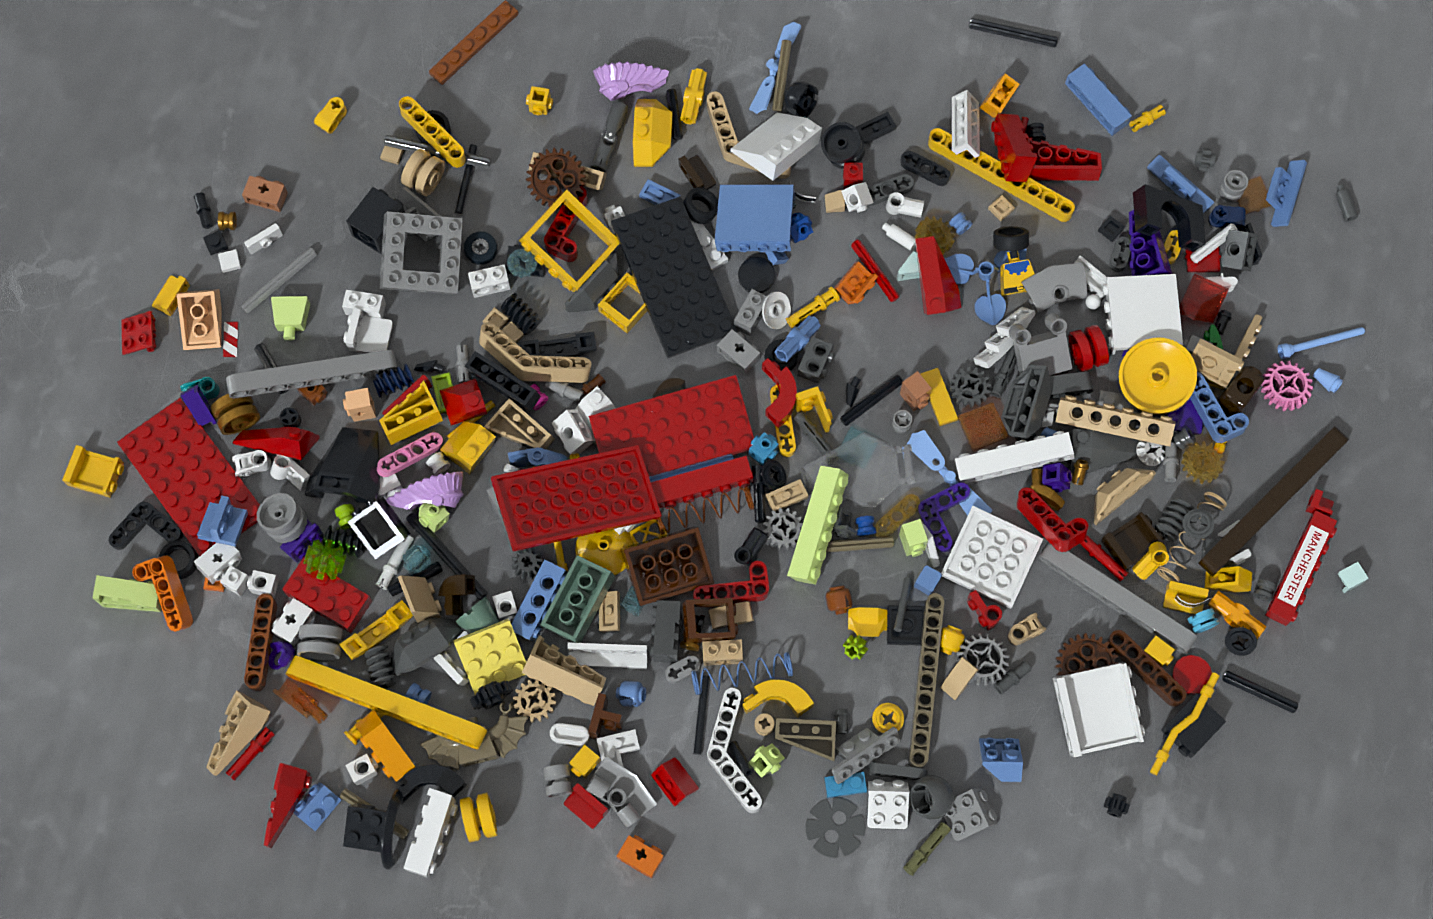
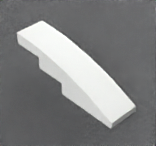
[973,307,1036,368]

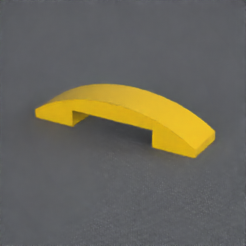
[340,600,413,660]

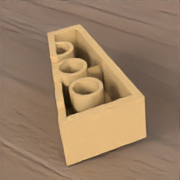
[522,635,606,706]

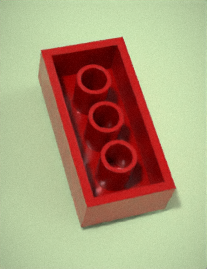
[282,557,373,634]

